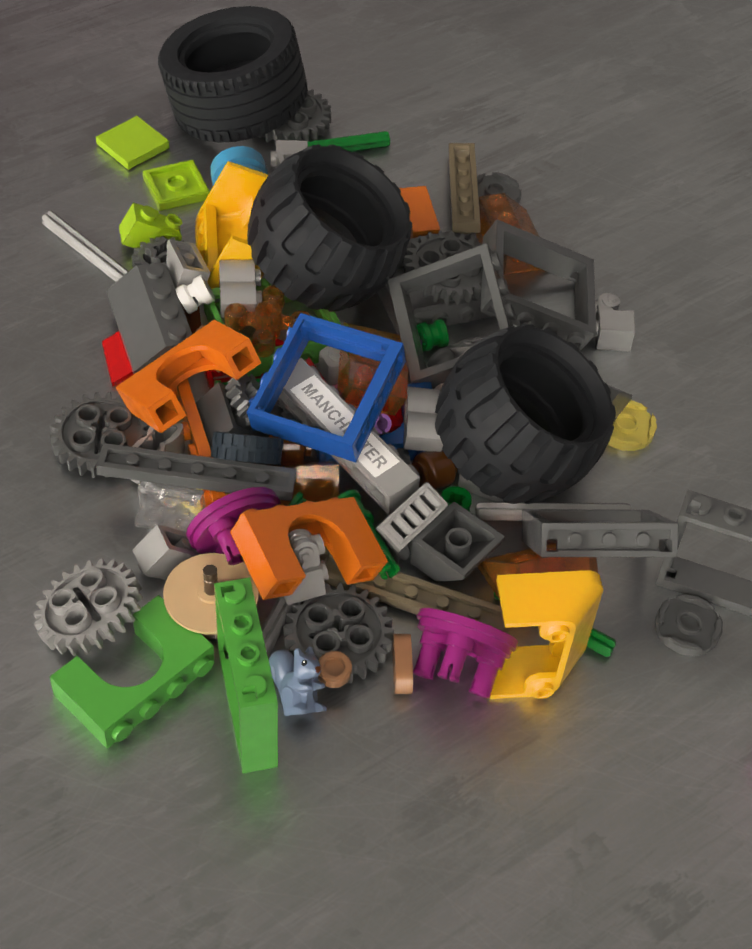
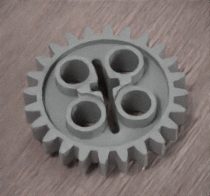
[33,558,143,656]

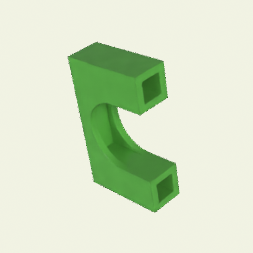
[49,595,215,749]

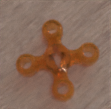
[224,285,311,357]

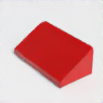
[102,331,134,386]

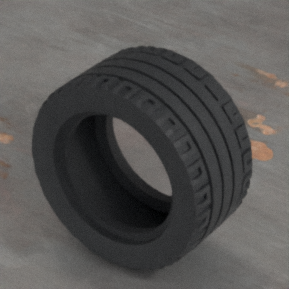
[158,6,308,143]

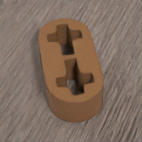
[392,634,413,694]

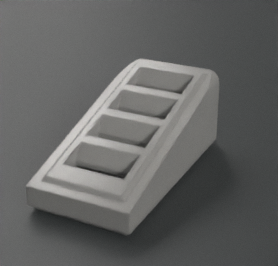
[376,482,448,552]

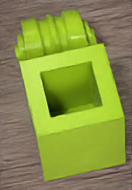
[119,202,182,248]

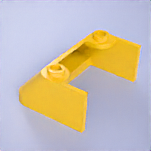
[195,161,269,289]
[490,570,603,699]

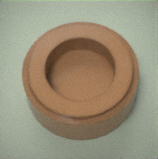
[318,651,352,688]

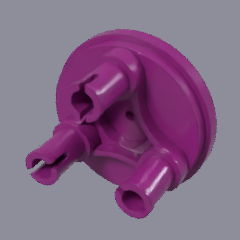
[186,487,281,566]
[413,608,518,699]

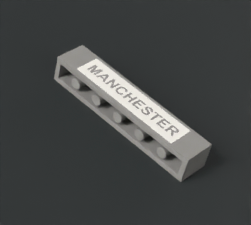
[278,358,420,515]

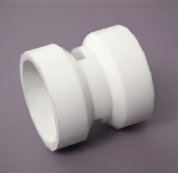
[175,275,215,314]

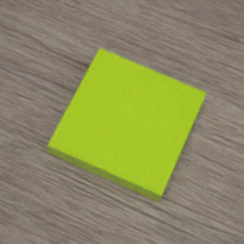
[96,116,170,170]
[143,160,210,211]

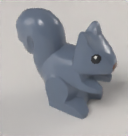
[269,647,327,716]

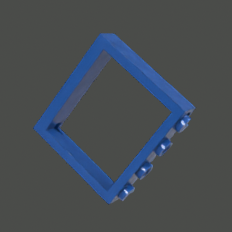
[246,313,406,462]

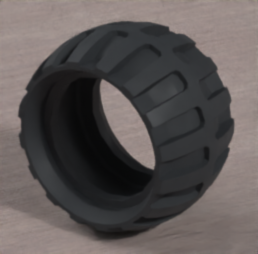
[247,144,412,312]
[435,324,616,504]

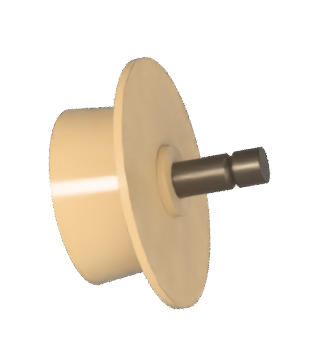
[163,553,259,639]

